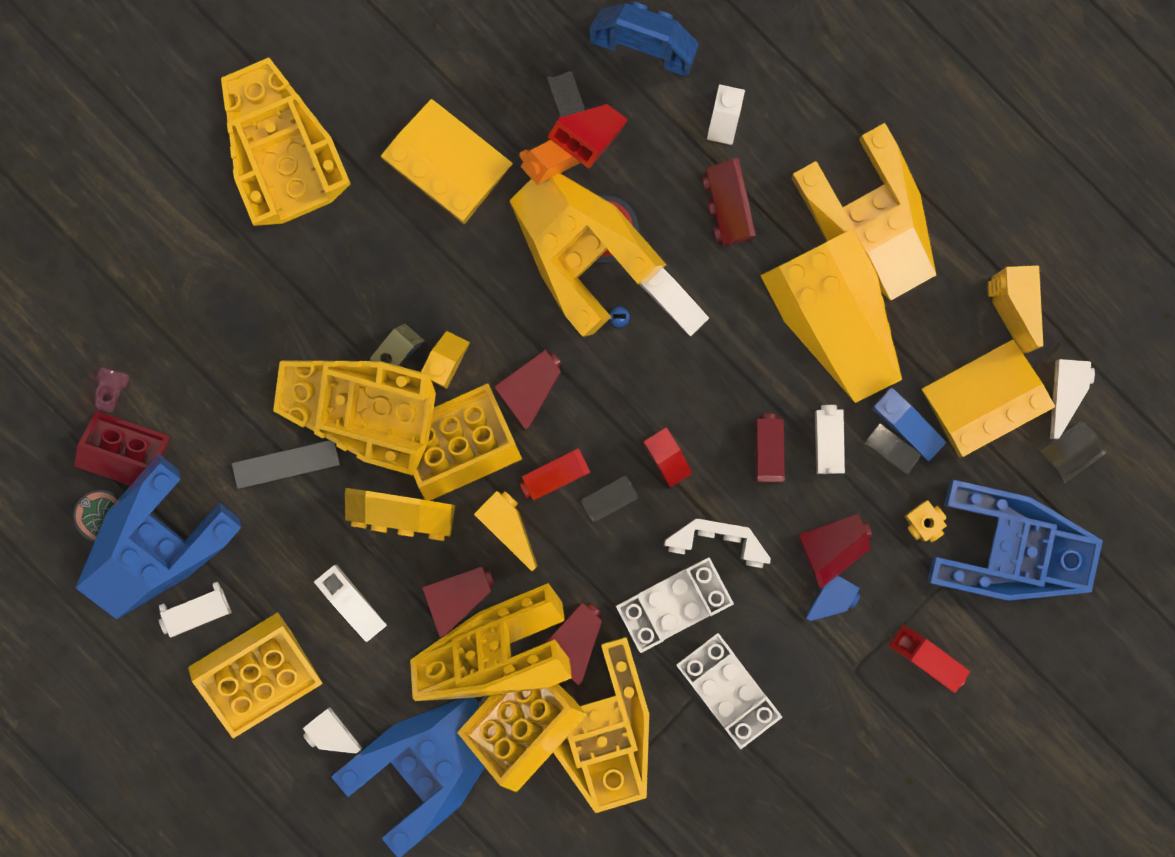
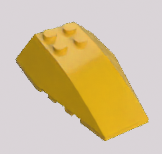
[221,58,351,226]
[761,228,902,403]
[273,360,436,475]

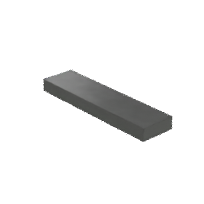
[232,440,340,489]

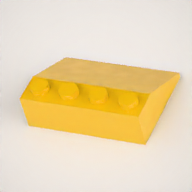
[381,99,513,224]
[987,266,1043,353]
[922,339,1055,458]
[413,384,522,501]
[474,491,537,571]
[188,612,322,738]
[457,684,587,792]

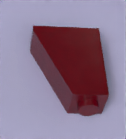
[495,350,562,430]
[755,414,785,483]
[799,514,872,588]
[423,566,494,637]
[546,602,602,685]

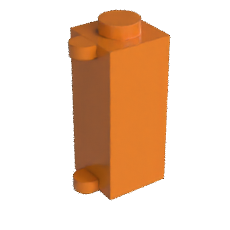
[520,140,580,185]

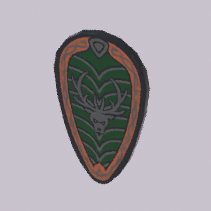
[73,489,119,543]

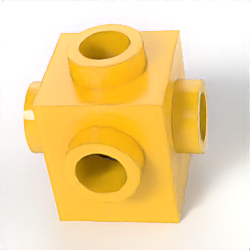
[904,500,947,543]

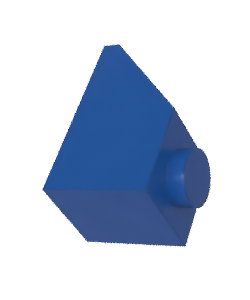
[805,576,861,621]

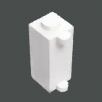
[815,405,845,474]
[159,582,232,637]

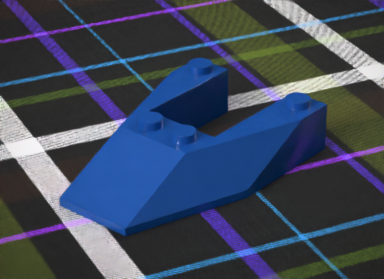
[590,2,699,77]
[76,454,241,619]
[927,480,1103,601]
[332,698,485,857]

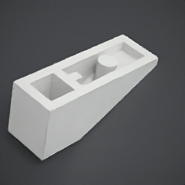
[639,268,709,337]
[1050,359,1095,439]

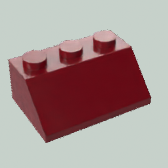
[702,158,755,247]
[74,411,170,486]

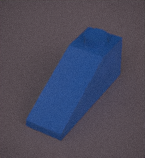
[871,388,947,462]

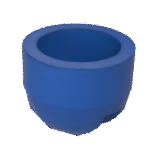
[609,306,630,328]

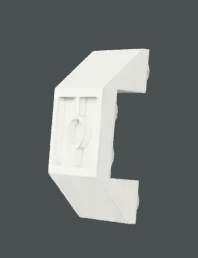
[664,519,771,568]
[616,558,734,653]
[677,633,782,749]

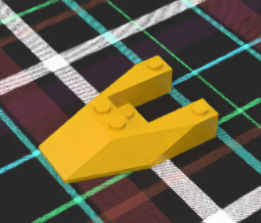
[791,123,936,301]
[510,173,666,337]
[345,488,455,541]
[410,583,572,701]
[553,637,649,813]

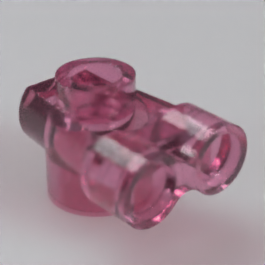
[94,368,130,412]

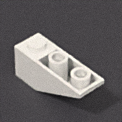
[314,565,387,642]

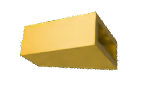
[421,331,470,389]

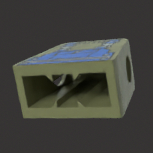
[370,324,424,367]

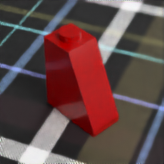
[547,104,628,168]
[643,427,692,488]
[520,448,590,500]
[888,625,970,693]

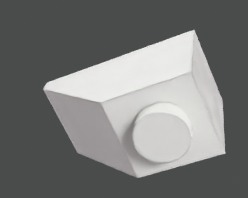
[707,84,745,145]
[303,707,362,753]

